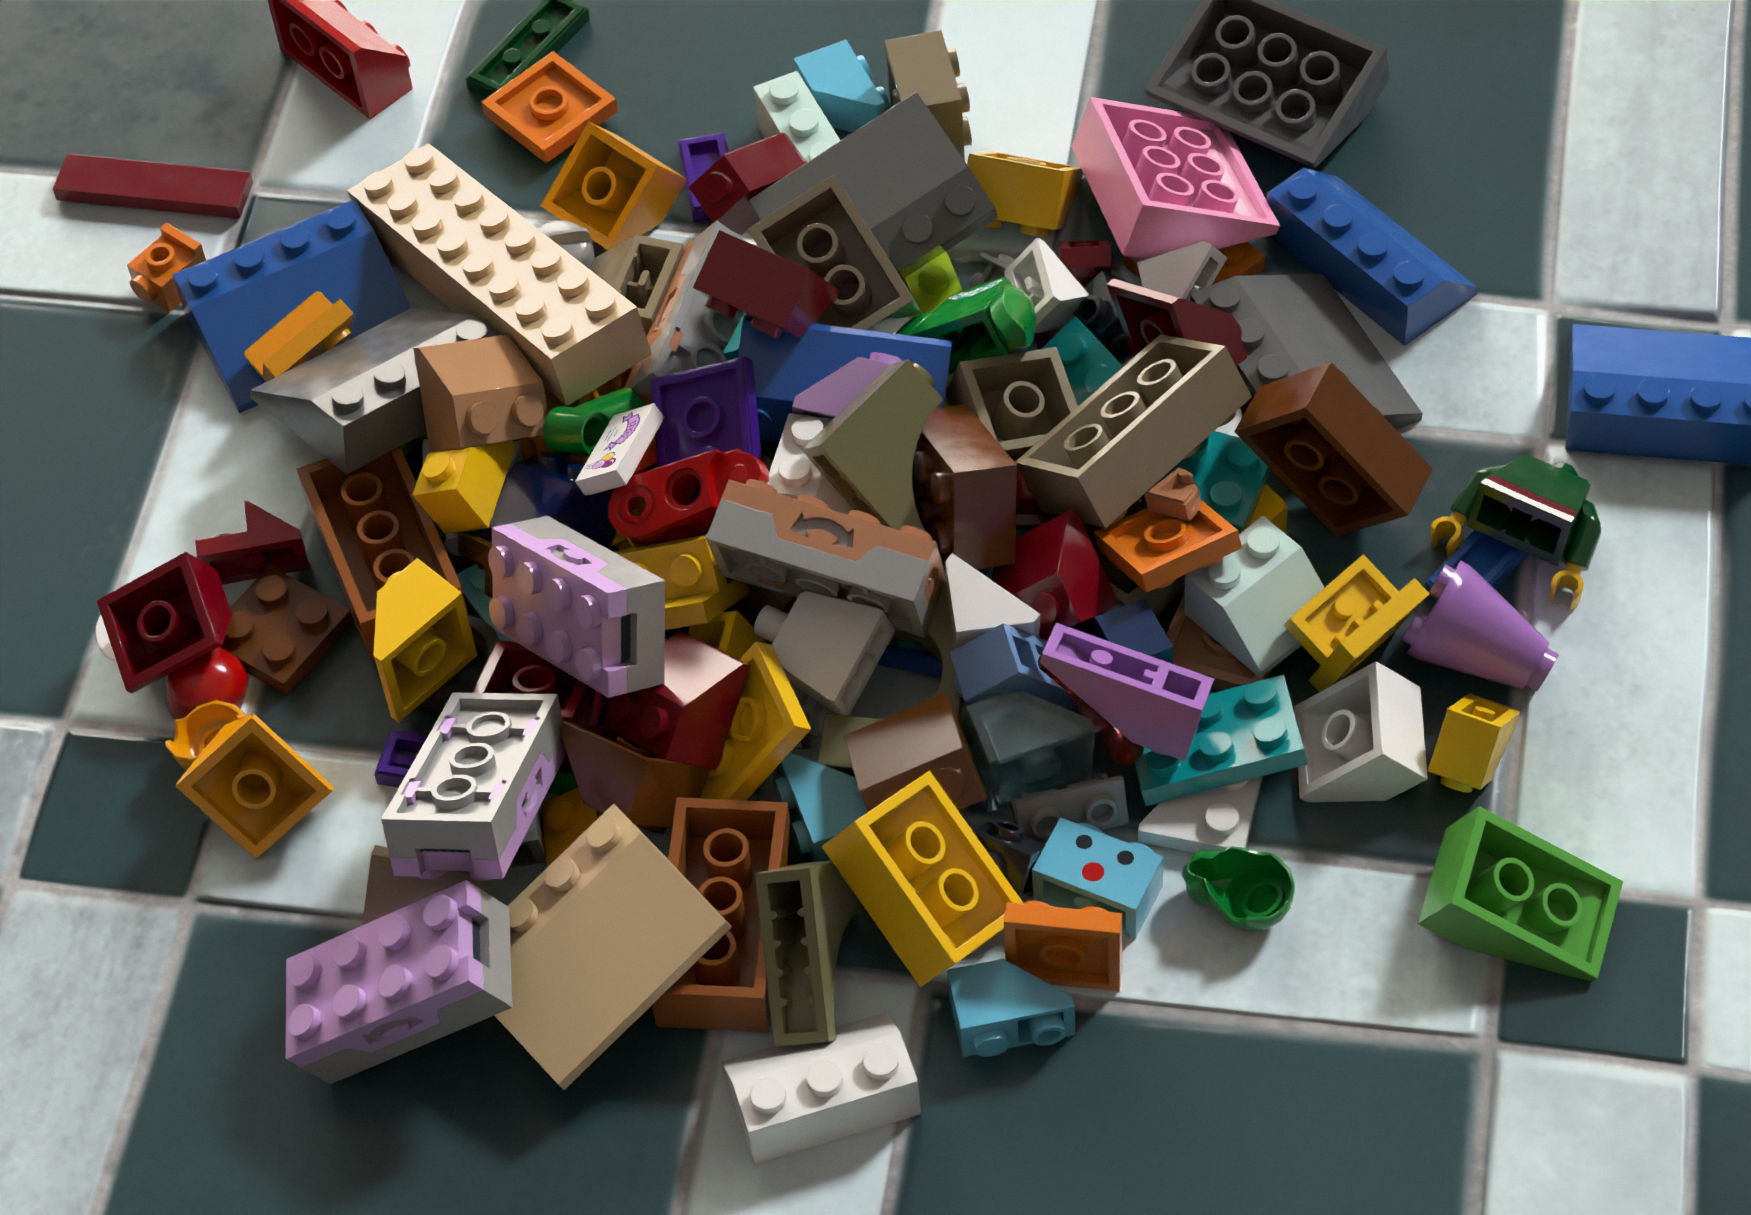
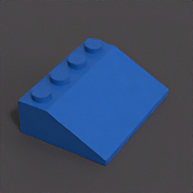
[172,199,411,413]
[1565,324,1751,465]

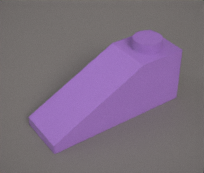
[1040,623,1214,761]

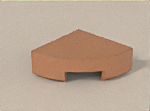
[1144,467,1201,521]

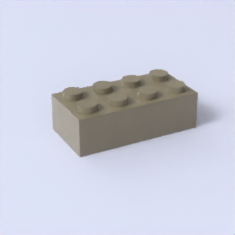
[1015,334,1252,529]

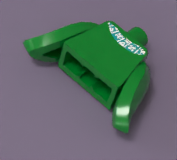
[895,277,1037,375]

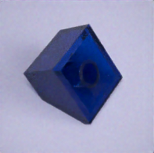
[477,451,616,544]

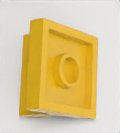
[616,534,750,630]
[1283,554,1429,692]

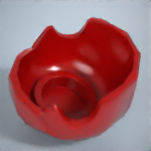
[165,647,249,720]

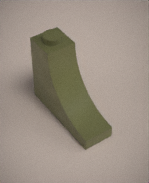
[802,359,943,553]
[755,860,859,1046]

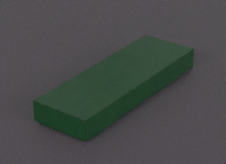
[465,0,590,98]

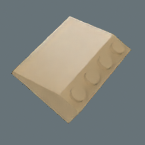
[495,804,732,1090]

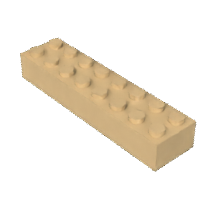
[347,144,652,406]

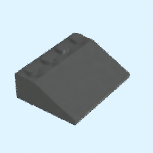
[1144,0,1390,168]
[749,91,998,279]
[1190,273,1422,430]
[250,307,501,475]

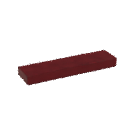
[53,153,253,219]

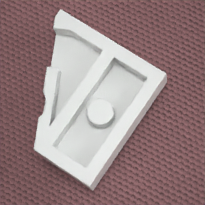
[1138,776,1263,853]

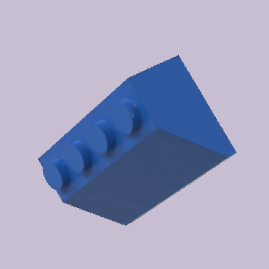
[1267,168,1478,346]
[738,315,952,442]

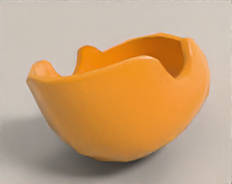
[165,700,246,771]

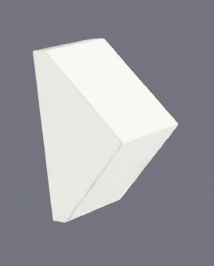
[1004,237,1089,333]
[1137,241,1227,301]
[945,553,1041,649]

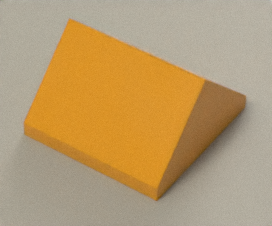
[175,713,334,859]

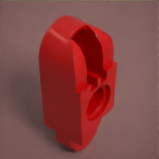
[608,449,769,545]

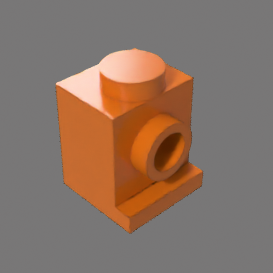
[127,222,206,312]

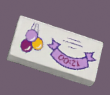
[575,403,664,495]

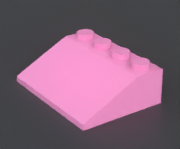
[1071,97,1280,261]

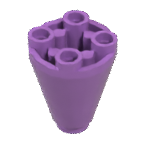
[1402,561,1559,692]

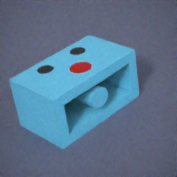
[1032,817,1163,939]

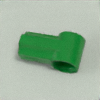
[543,388,646,457]

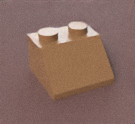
[413,334,548,452]

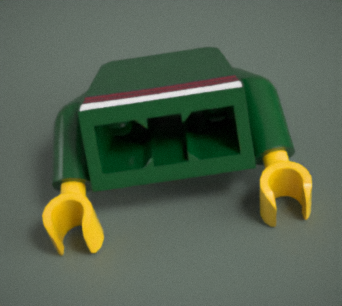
[1430,455,1602,610]

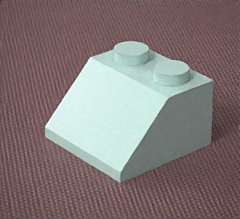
[1184,516,1325,678]

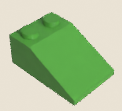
[1418,806,1623,982]

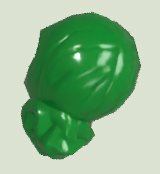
[1181,846,1295,931]

